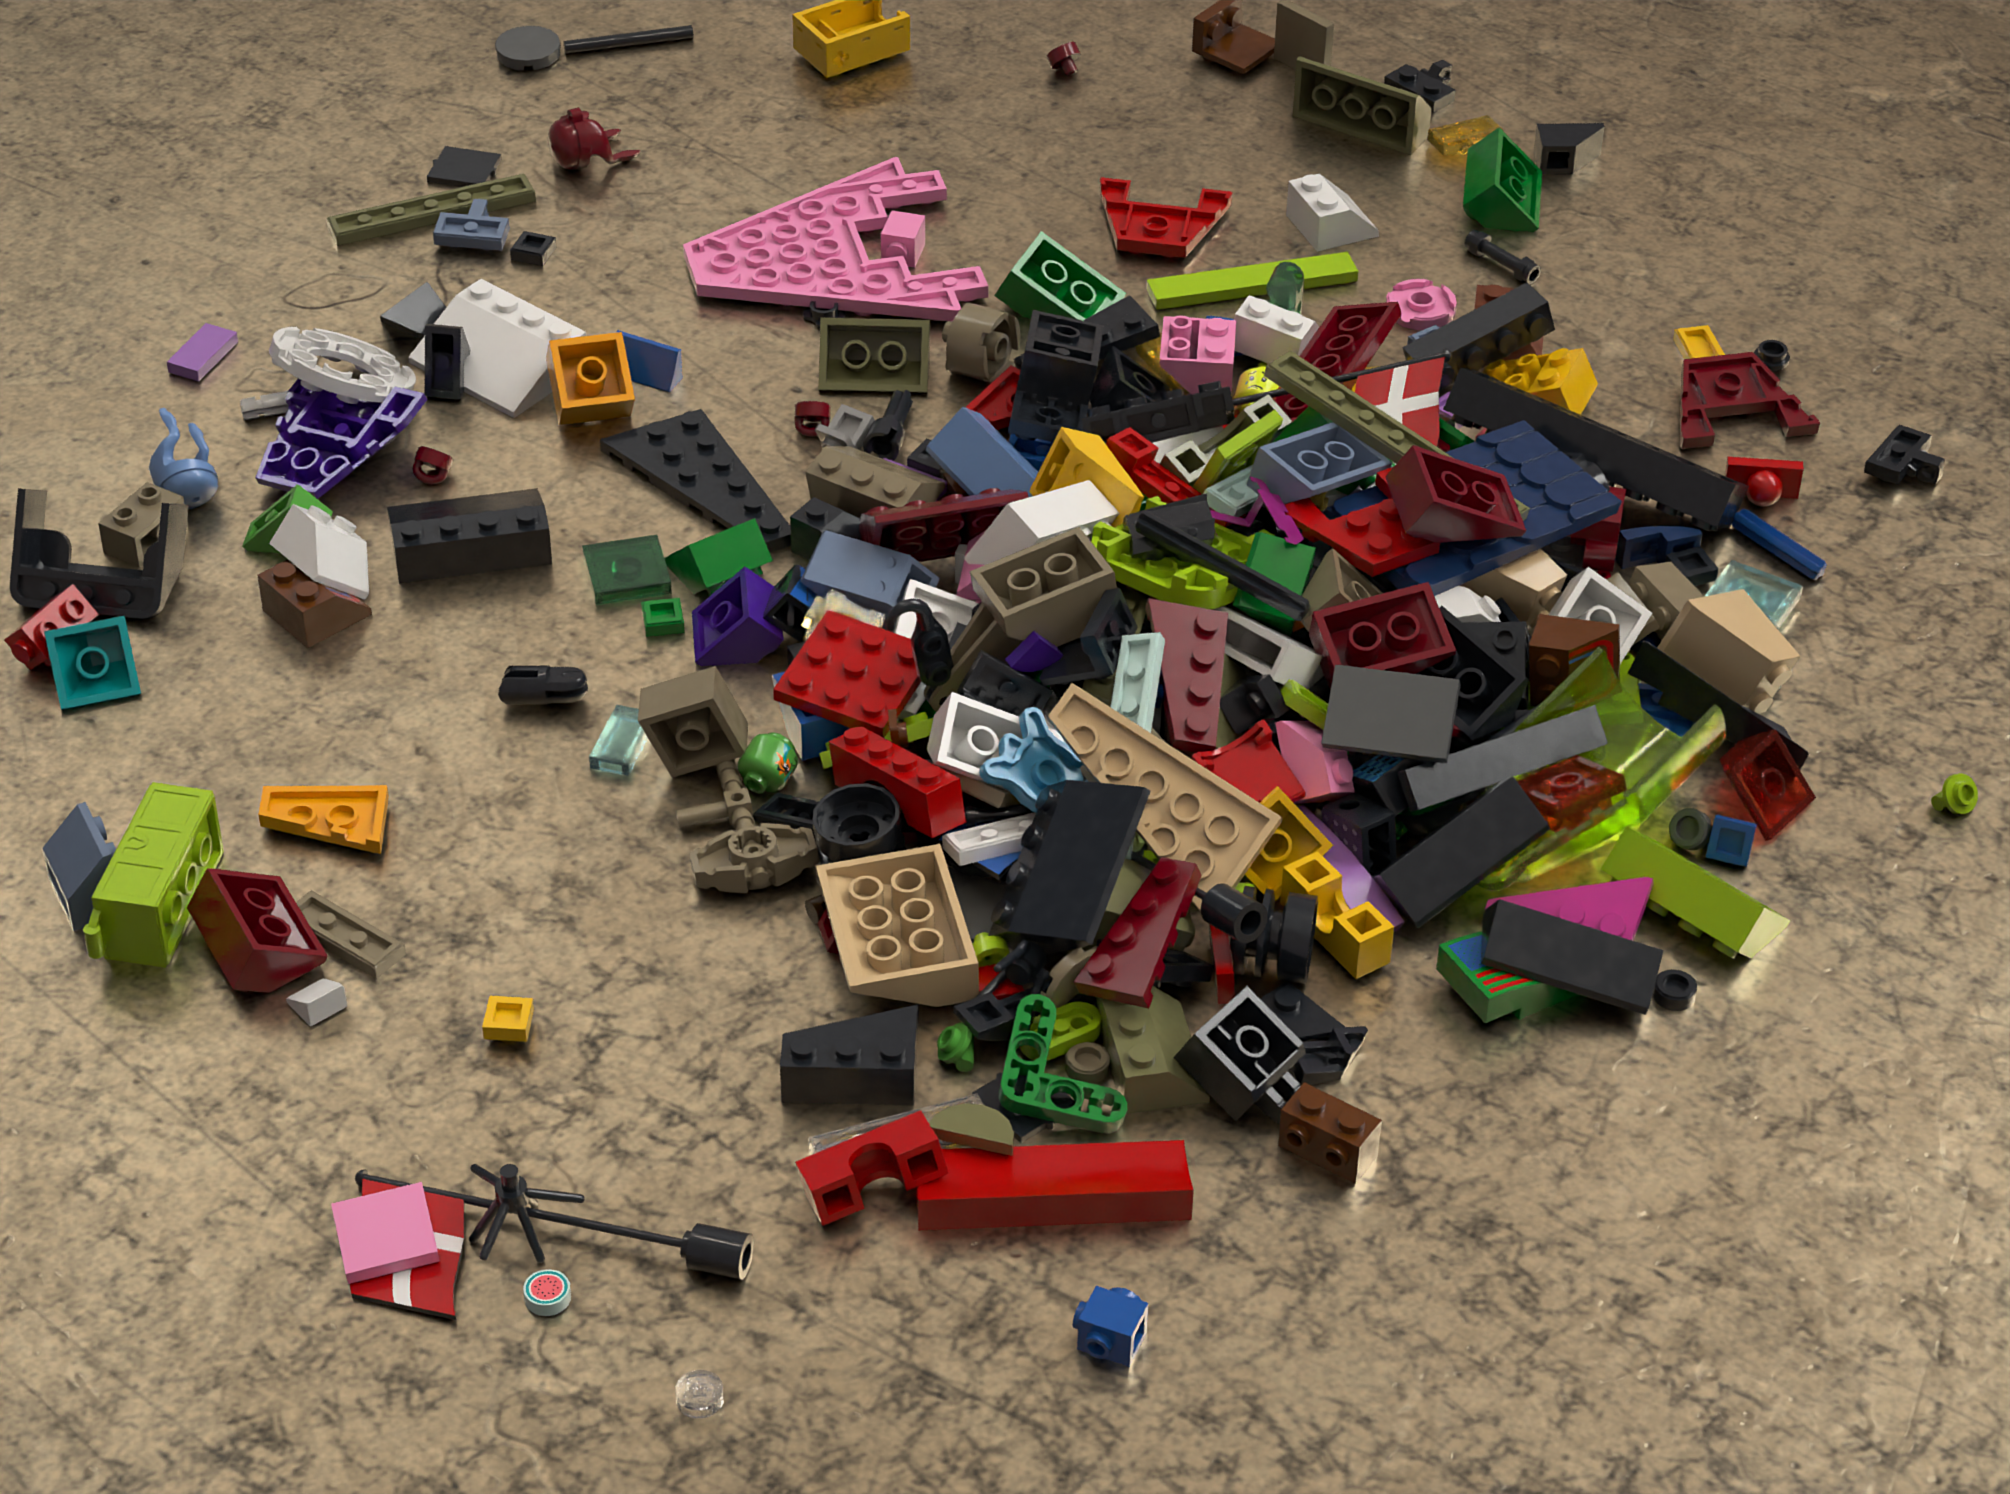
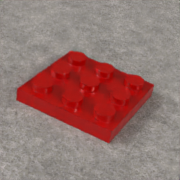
[773,610,922,738]

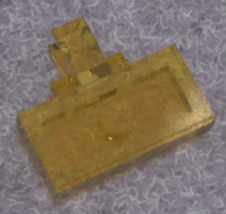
[1427,115,1503,156]

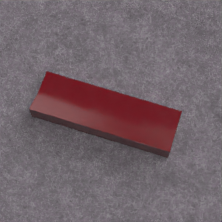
[1272,301,1402,421]

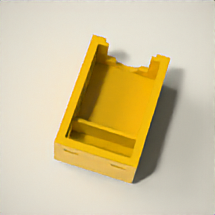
[792,0,910,78]

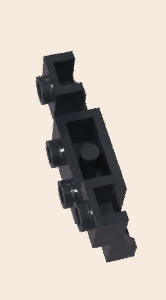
[1081,381,1235,442]

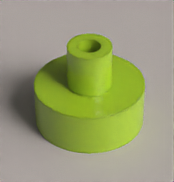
[972,932,1010,967]

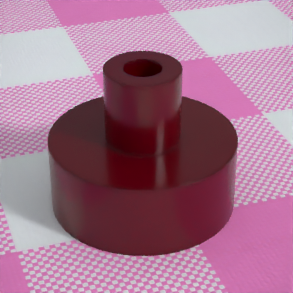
[1046,42,1081,76]

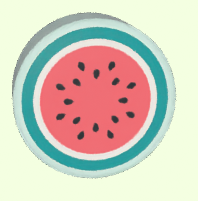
[523,1269,571,1316]

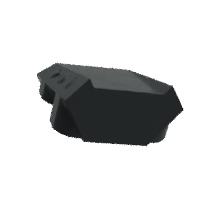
[1123,493,1215,563]

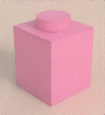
[881,211,925,268]

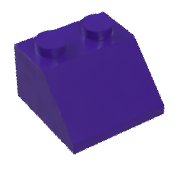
[692,566,784,666]

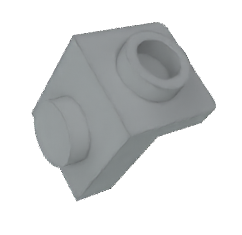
[815,404,875,450]

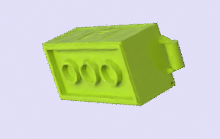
[83,782,224,968]

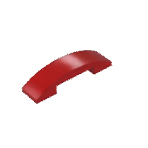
[1106,427,1247,527]

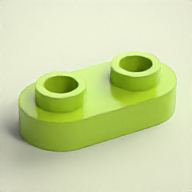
[1020,1002,1101,1060]

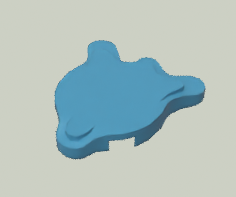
[979,707,1088,813]

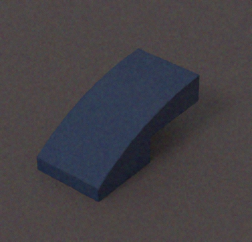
[1615,526,1702,569]

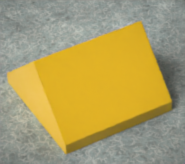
[1245,786,1334,901]

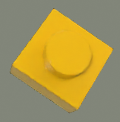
[482,996,534,1042]

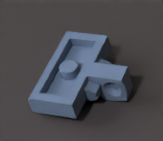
[433,199,510,251]

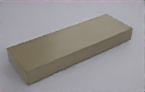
[296,890,406,979]

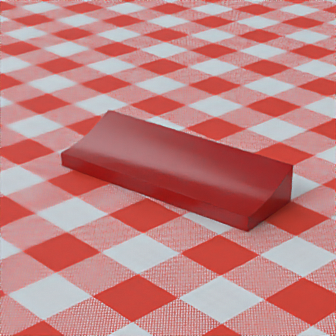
[916,1140,1194,1231]

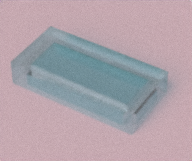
[589,705,648,776]

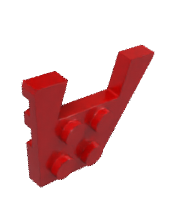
[1100,177,1233,258]
[1284,467,1440,577]

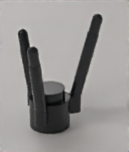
[975,939,1050,1031]

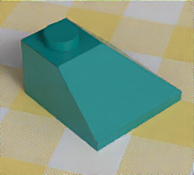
[44,616,141,710]

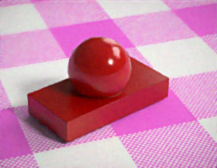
[1724,456,1804,507]

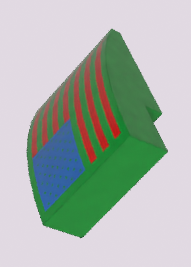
[1436,931,1579,1023]

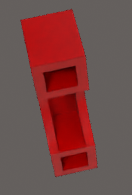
[828,726,966,838]

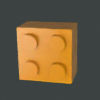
[546,332,635,425]

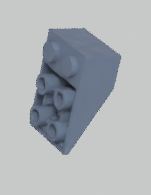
[800,530,940,633]

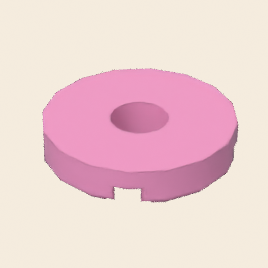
[1386,279,1457,330]

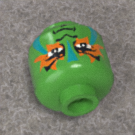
[738,732,798,794]

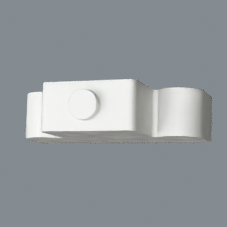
[1213,606,1324,689]

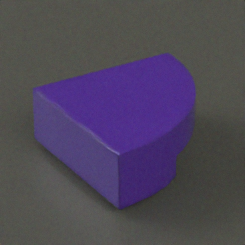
[1005,631,1063,672]

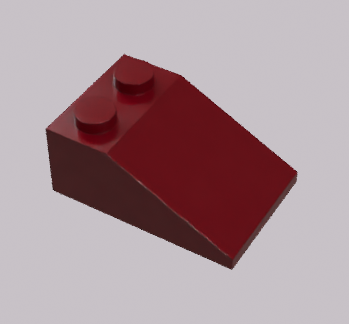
[1385,445,1527,543]
[1309,582,1456,691]

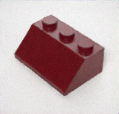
[187,868,328,993]

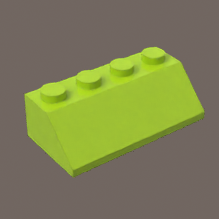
[1601,826,1791,959]

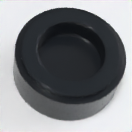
[1652,969,1697,1011]

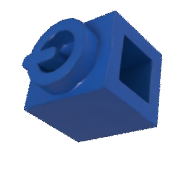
[1072,1286,1149,1367]

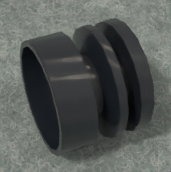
[812,783,906,865]
[1230,886,1318,984]

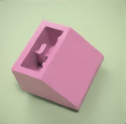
[1159,315,1236,394]

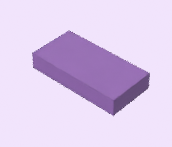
[167,323,238,381]

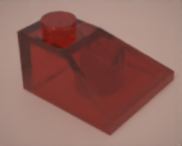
[1719,729,1816,841]

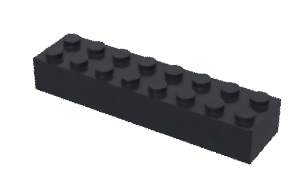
[1443,368,1749,532]

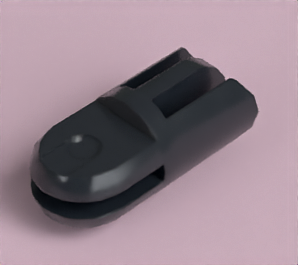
[498,665,588,705]

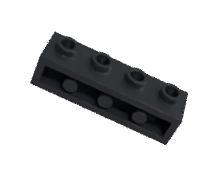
[1402,283,1555,391]

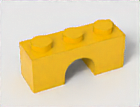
[1280,851,1394,979]

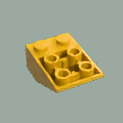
[1482,348,1598,415]
[1029,427,1144,528]

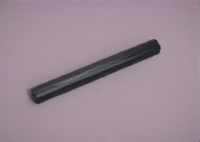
[1134,511,1310,621]

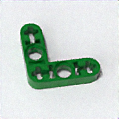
[998,994,1128,1133]

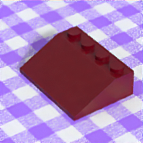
[859,488,1029,562]

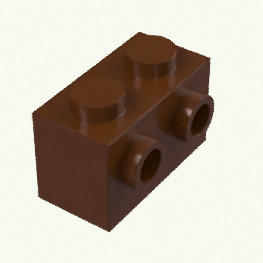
[1278,1082,1382,1184]

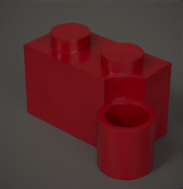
[1568,487,1626,572]

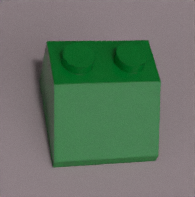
[663,518,773,596]

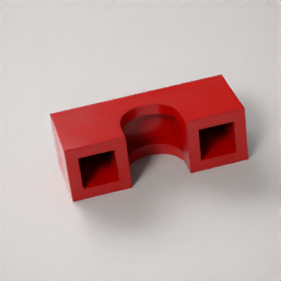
[795,1110,949,1226]

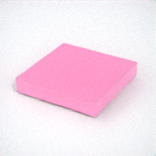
[331,1182,440,1284]

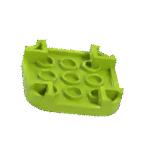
[1091,496,1275,610]

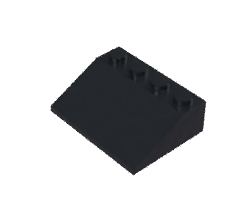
[387,488,552,584]
[988,780,1151,955]

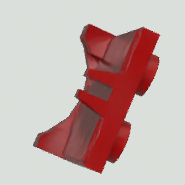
[1192,719,1306,803]

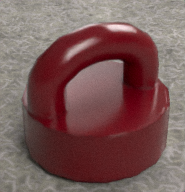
[794,401,831,437]
[412,446,454,485]

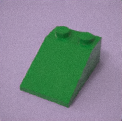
[994,231,1127,321]

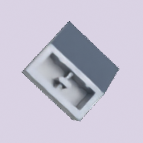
[42,802,116,931]

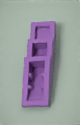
[1298,805,1404,932]

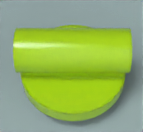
[1931,773,1978,815]

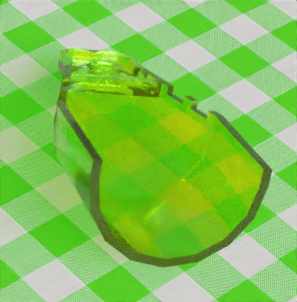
[1477,647,1726,891]

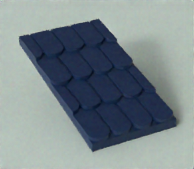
[1323,420,1622,596]

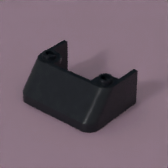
[9,488,189,619]

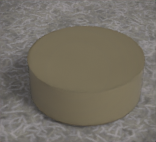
[1065,1042,1110,1084]

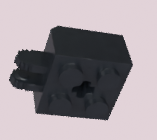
[1173,986,1306,1124]

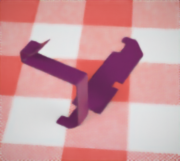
[1210,477,1304,545]

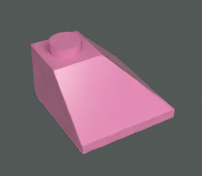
[1275,721,1354,804]

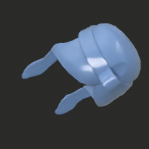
[149,408,219,509]

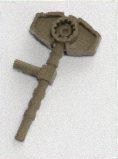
[676,759,819,893]

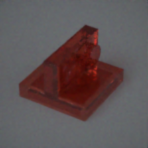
[1517,755,1627,849]

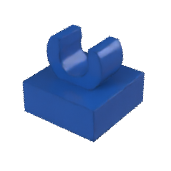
[1706,815,1757,867]

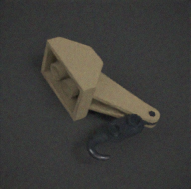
[886,527,1117,712]

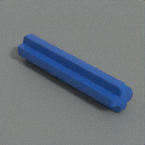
[1732,509,1827,580]

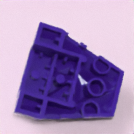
[255,378,427,499]

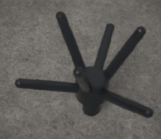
[469,1164,585,1263]

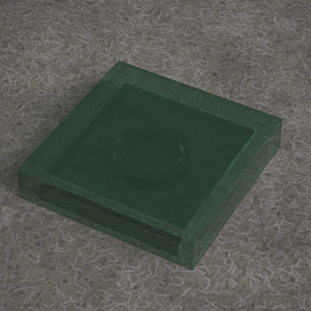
[582,534,672,605]

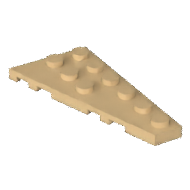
[1048,683,1282,913]

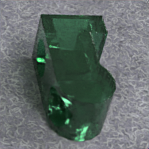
[1266,262,1304,315]

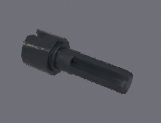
[863,390,913,461]

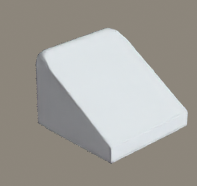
[286,978,347,1027]

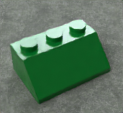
[1463,127,1542,232]

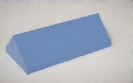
[926,407,1038,497]

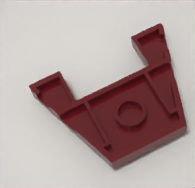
[1680,352,1820,449]

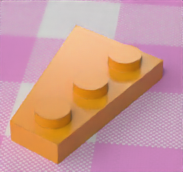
[258,785,389,854]

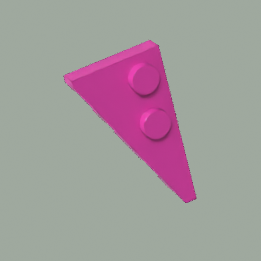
[1485,877,1654,941]

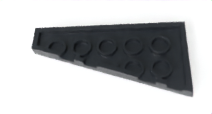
[600,409,791,553]

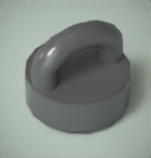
[1669,808,1713,850]

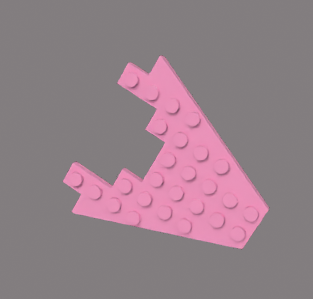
[683,157,988,321]

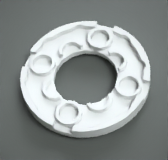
[269,327,416,404]

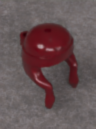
[548,107,640,170]

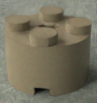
[942,303,1020,382]

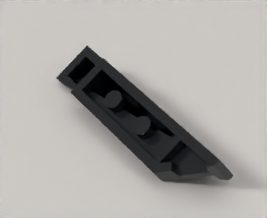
[1627,641,1809,776]

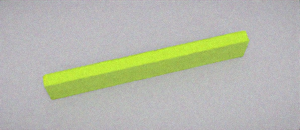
[1146,252,1359,310]

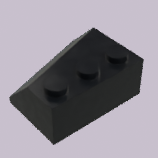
[780,1004,919,1106]

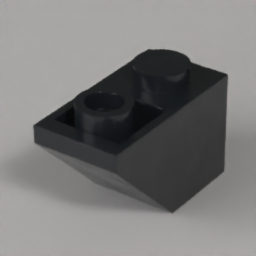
[1533,123,1605,175]

